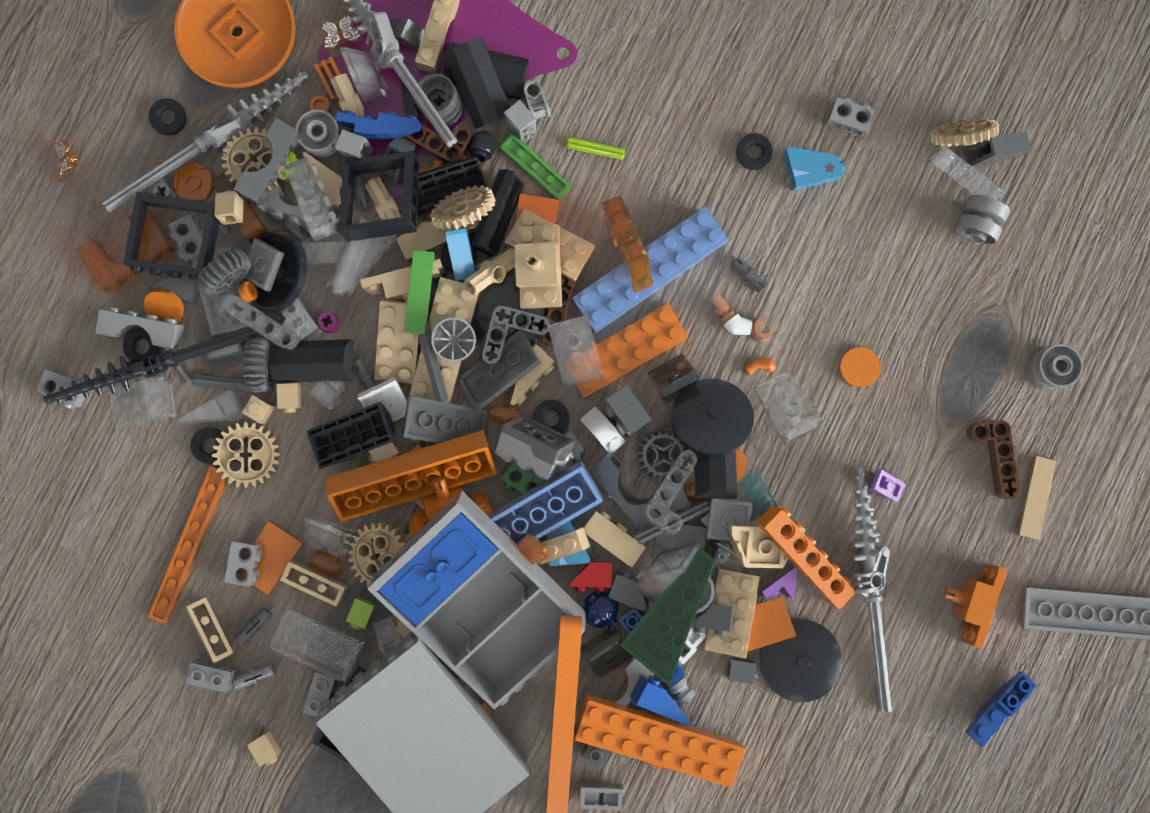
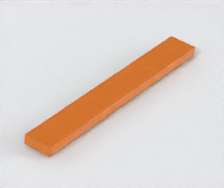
[147,465,229,625]

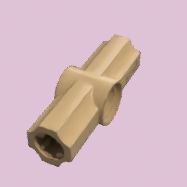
[330,73,365,134]
[365,177,402,238]
[464,248,515,295]

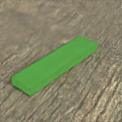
[499,133,572,200]
[404,250,435,335]

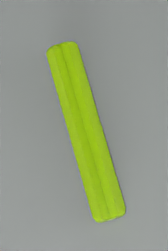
[566,137,625,160]

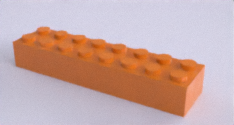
[325,430,498,522]
[573,693,745,788]

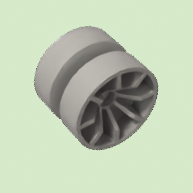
[296,109,342,160]
[956,195,1010,245]
[431,317,476,362]
[1027,344,1083,390]

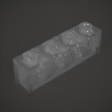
[284,157,338,241]

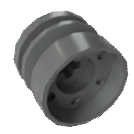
[414,74,463,127]

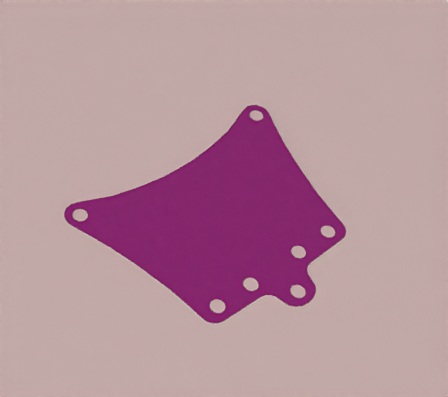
[318,0,578,199]

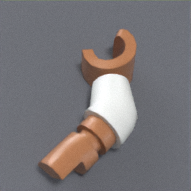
[711,294,773,342]

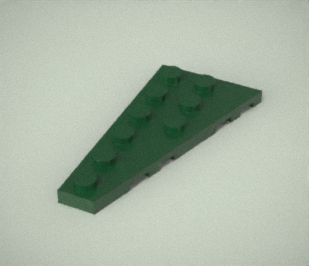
[620,548,715,686]

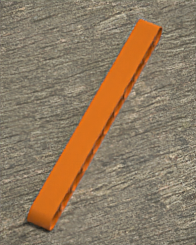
[545,615,582,813]

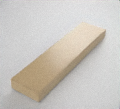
[1017,456,1056,540]

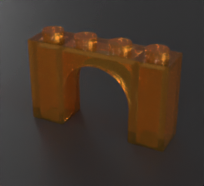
[602,196,654,292]
[75,208,176,293]

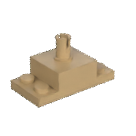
[515,224,562,309]
[360,259,446,302]

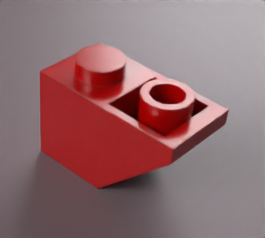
[570,561,612,591]

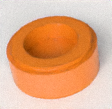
[310,96,331,113]
[238,281,258,302]

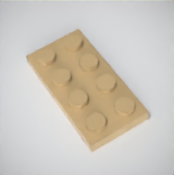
[504,209,595,282]
[374,299,419,384]
[705,569,760,658]

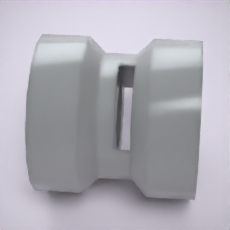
[667,677,696,706]

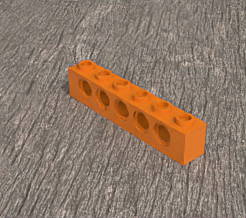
[756,505,855,610]

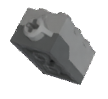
[495,415,575,480]

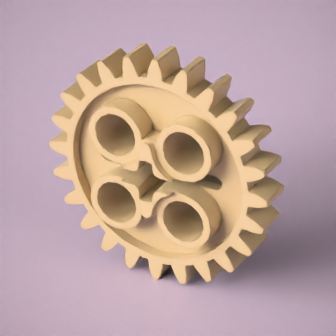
[930,118,999,147]
[221,127,289,191]
[430,185,496,231]
[212,422,280,488]
[348,522,409,587]

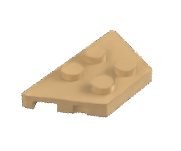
[729,524,805,568]

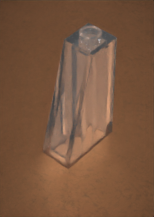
[327,218,397,296]

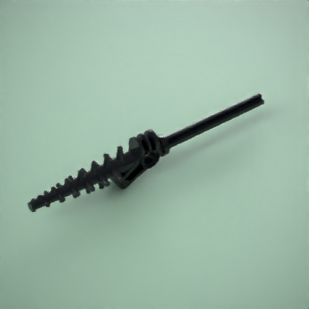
[43,317,283,404]

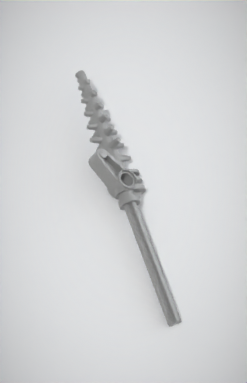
[342,0,457,147]
[102,71,309,212]
[853,468,892,712]

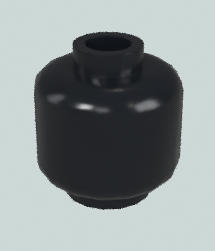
[468,131,497,162]

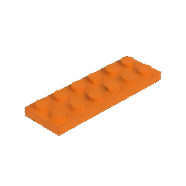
[564,303,689,398]

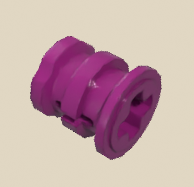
[318,312,341,334]

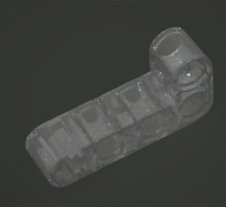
[929,145,1005,200]
[223,295,309,350]
[645,450,697,535]

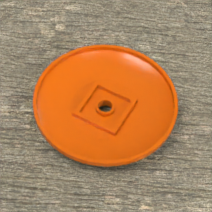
[174,0,296,89]

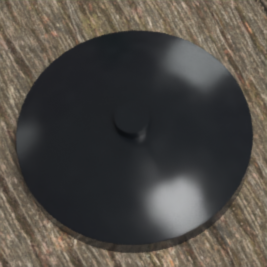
[244,230,307,313]
[471,275,545,353]
[671,378,754,457]
[759,619,842,702]

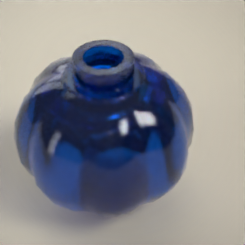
[583,591,619,629]

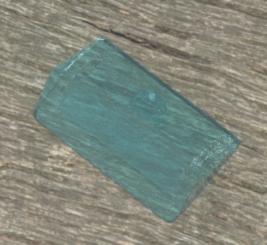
[739,471,778,516]

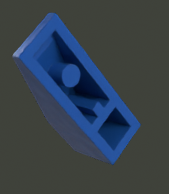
[630,675,690,726]

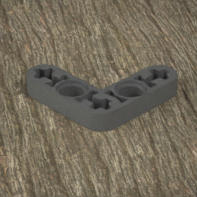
[481,306,550,364]

